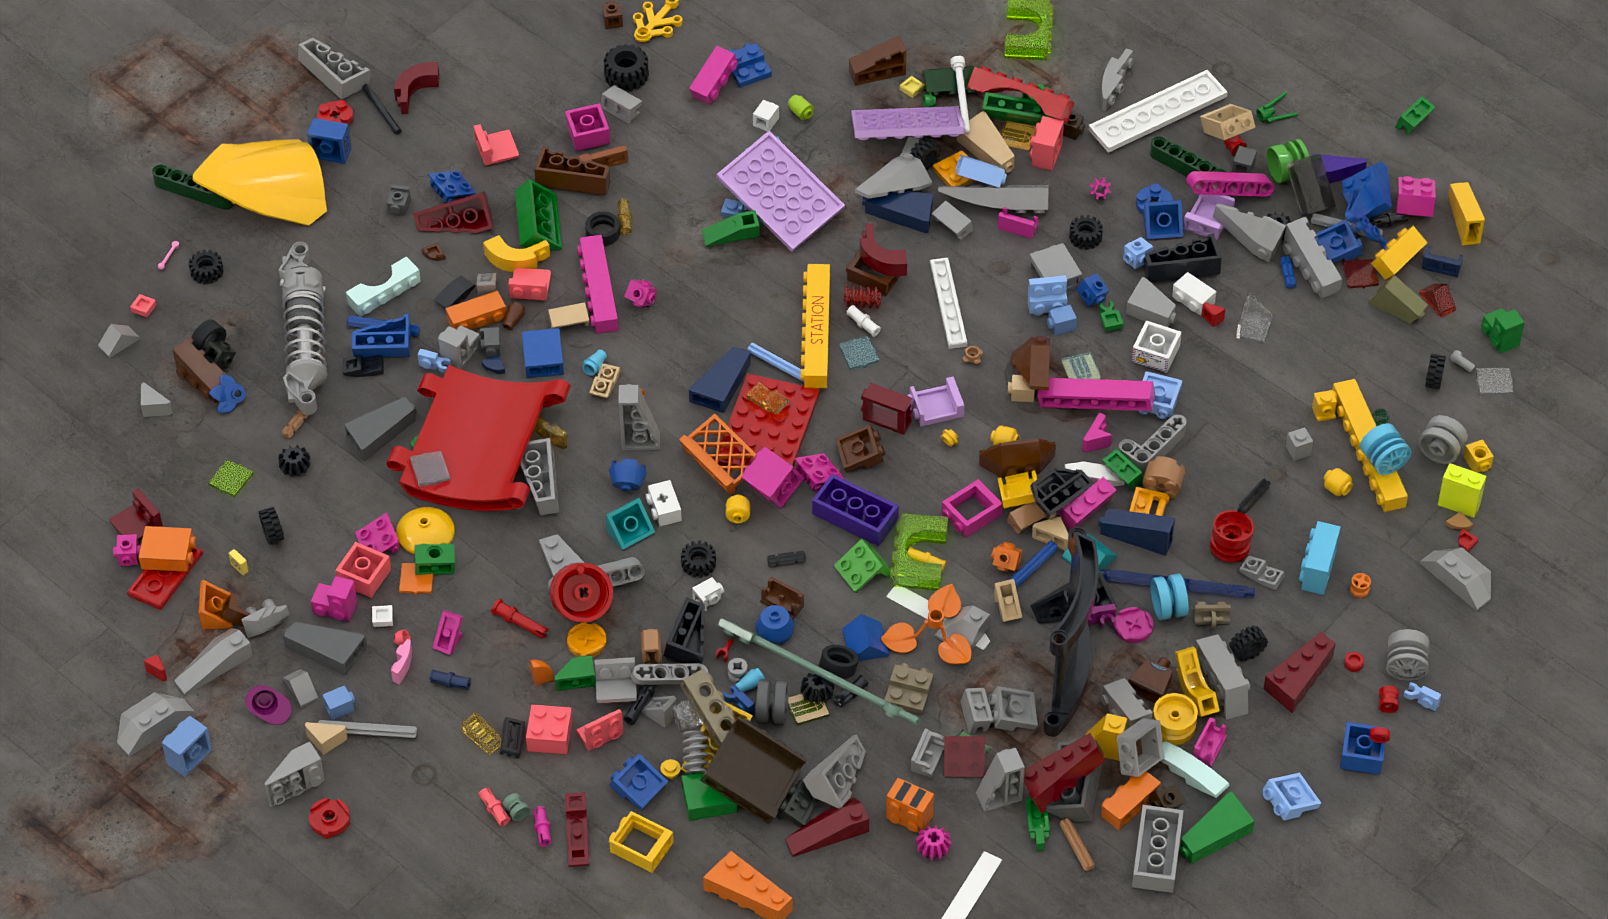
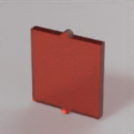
[1342,259,1379,289]

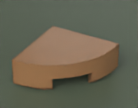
[1445,512,1473,531]

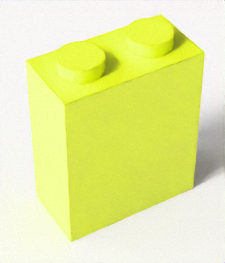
[1438,463,1486,518]

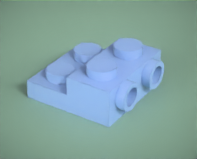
[1027,275,1067,316]
[1139,371,1182,419]
[1263,773,1321,820]

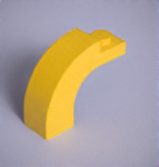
[483,235,550,272]
[1175,646,1220,717]

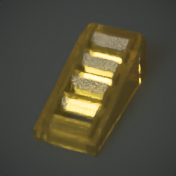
[461,712,501,755]

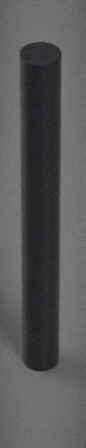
[362,84,402,135]

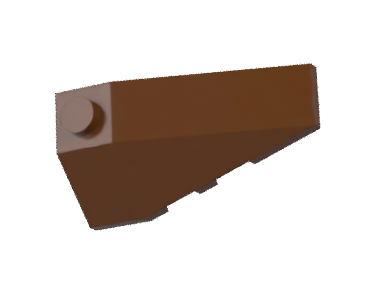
[1011,336,1050,390]

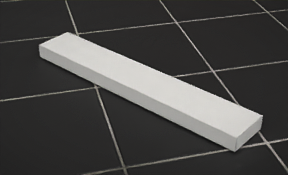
[930,258,967,349]

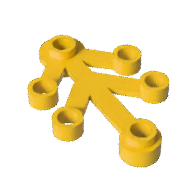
[633,0,683,42]

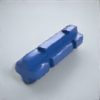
[1280,256,1296,288]

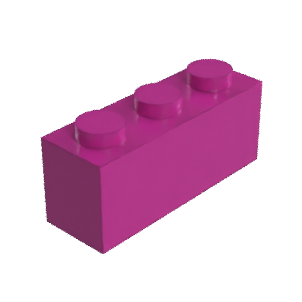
[689,46,738,105]
[1059,476,1116,531]

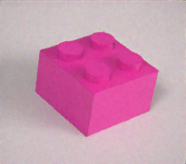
[565,103,610,151]
[1396,176,1436,217]

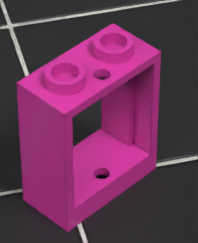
[941,479,1003,538]

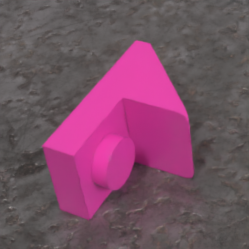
[1082,413,1112,453]
[432,610,463,655]

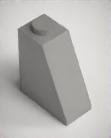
[1126,277,1177,327]

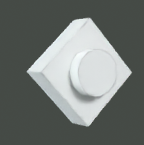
[372,605,393,627]

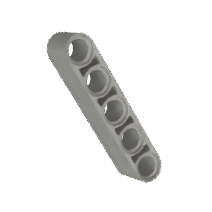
[548,557,645,595]

